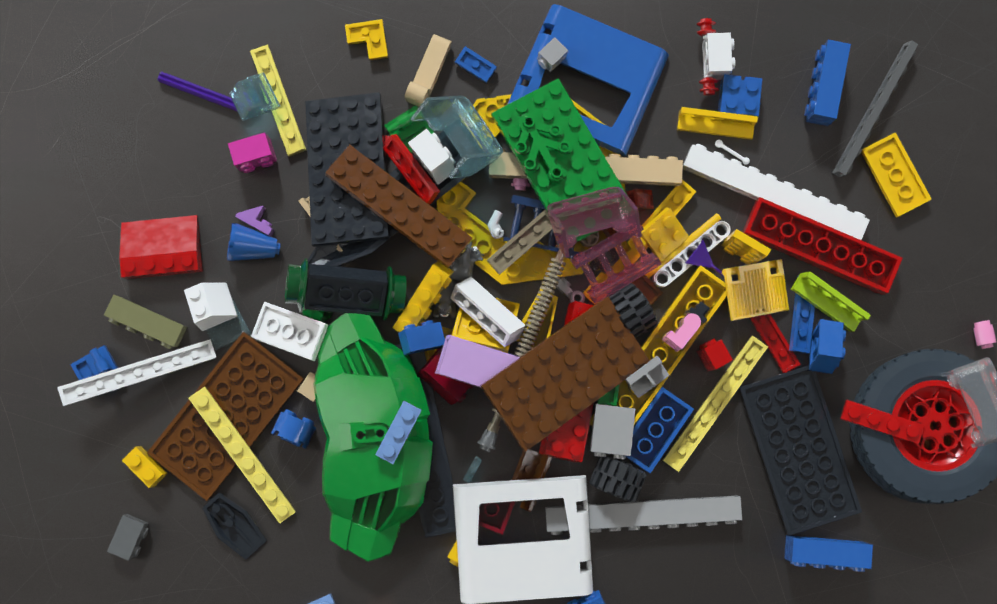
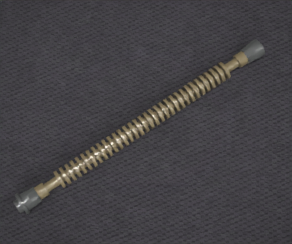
[477,237,570,452]

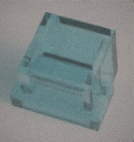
[230,72,280,121]

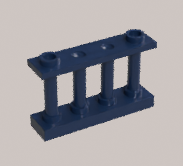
[503,195,580,259]

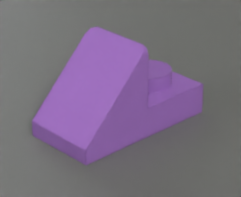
[235,206,275,237]

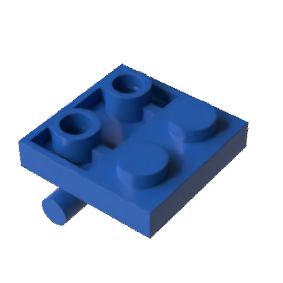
[70,345,118,380]

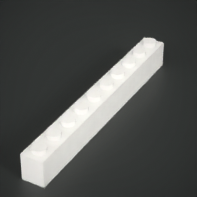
[683,144,870,240]

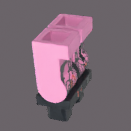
[662,301,710,352]

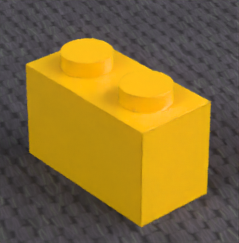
[122,446,168,488]

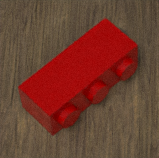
[696,338,733,372]

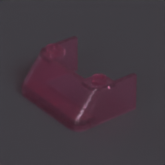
[547,187,642,258]

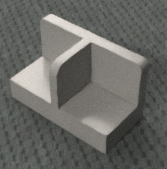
[625,356,669,398]

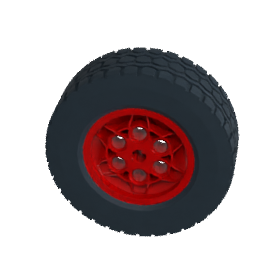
[850,349,997,504]

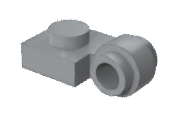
[554,277,585,303]

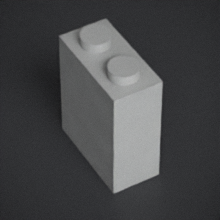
[590,404,635,459]

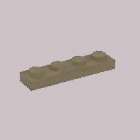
[487,209,555,275]

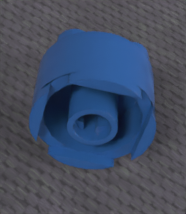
[271,409,316,449]

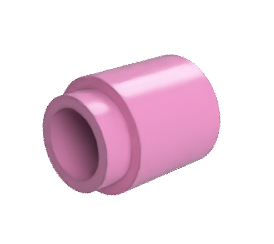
[973,320,996,349]

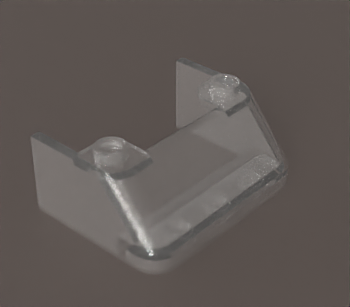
[941,357,997,448]

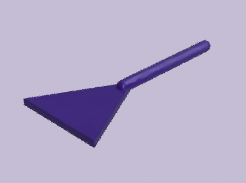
[685,240,733,281]

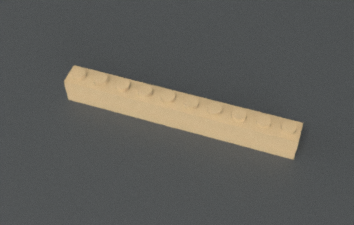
[489,149,683,186]

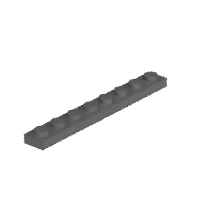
[832,41,918,177]

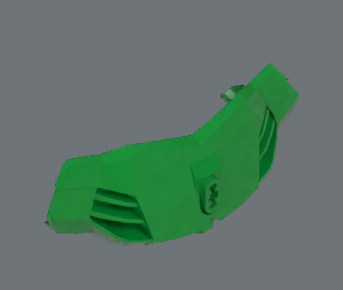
[313,313,433,562]

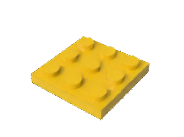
[452,298,520,353]

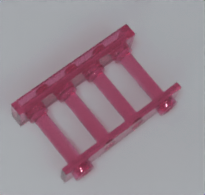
[570,221,662,304]

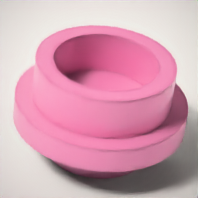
[511,178,530,191]

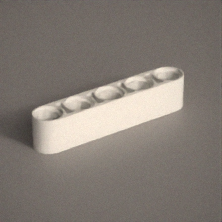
[652,221,731,288]

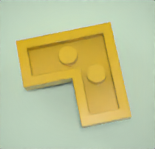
[345,19,388,60]

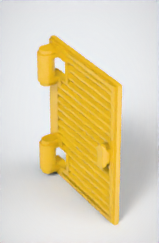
[722,259,789,321]

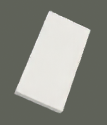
[251,302,328,361]

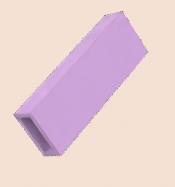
[435,335,520,388]

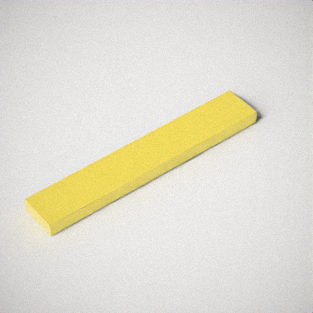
[250,44,307,157]

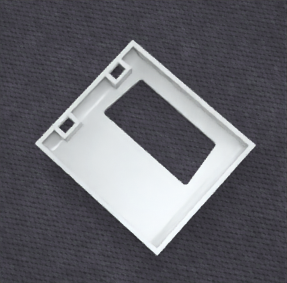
[453,475,593,604]

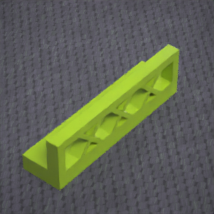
[791,271,871,332]

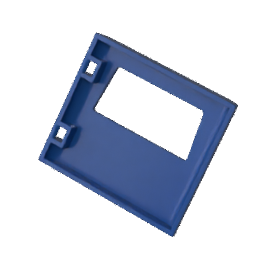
[507,4,669,157]

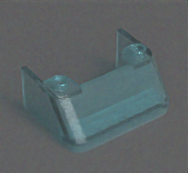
[410,95,503,179]

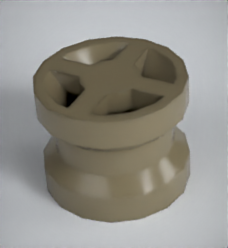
[580,232,599,248]

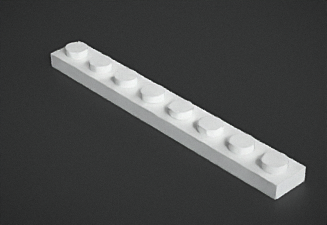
[57,339,217,406]

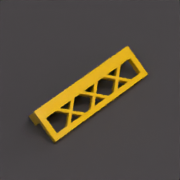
[677,107,758,140]

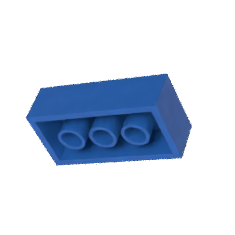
[804,39,851,126]
[626,387,694,473]
[785,535,873,572]

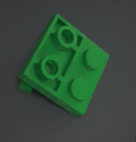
[384,105,433,154]

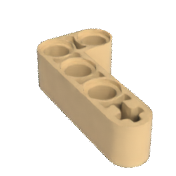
[405,34,452,109]

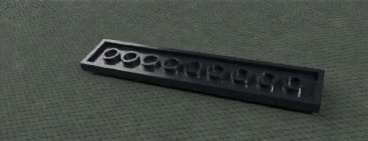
[396,344,456,538]

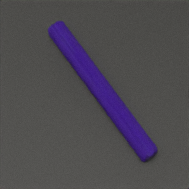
[157,72,247,114]

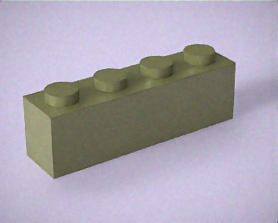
[104,294,187,349]

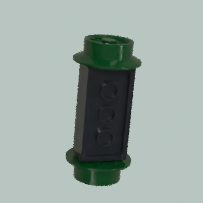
[285,258,406,320]

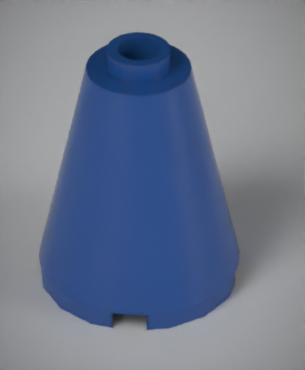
[227,223,280,261]

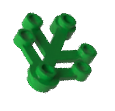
[514,113,570,183]

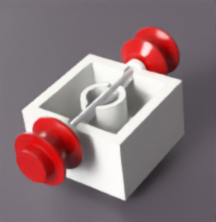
[697,18,735,96]

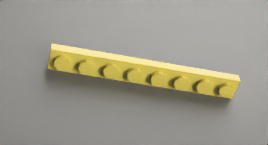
[662,335,768,472]
[189,386,296,523]

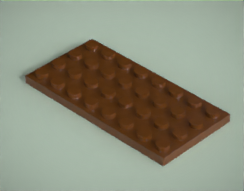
[480,297,650,452]
[147,331,304,501]

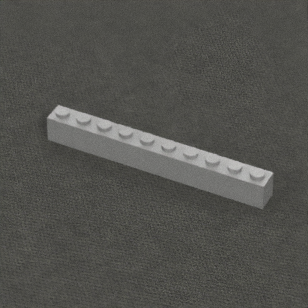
[545,495,742,535]

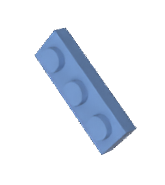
[375,401,422,464]

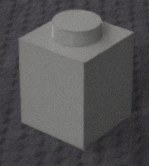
[537,37,568,72]

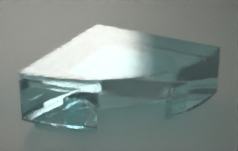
[463,456,482,483]

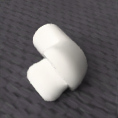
[487,210,504,239]

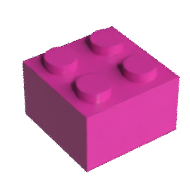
[228,132,277,173]

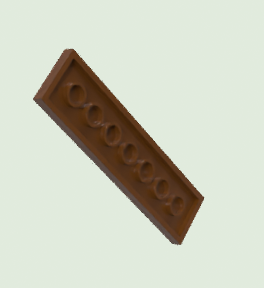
[325,145,473,269]

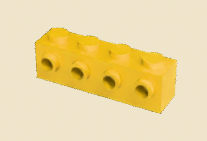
[393,261,454,332]

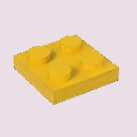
[639,207,689,262]

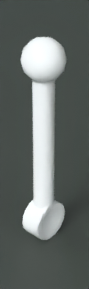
[715,140,750,165]

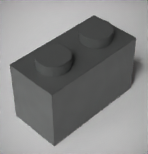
[107,514,149,561]

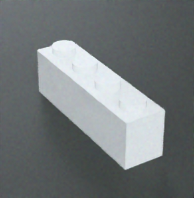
[450,277,525,347]

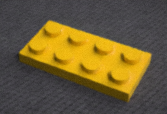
[861,132,932,218]
[721,229,771,265]

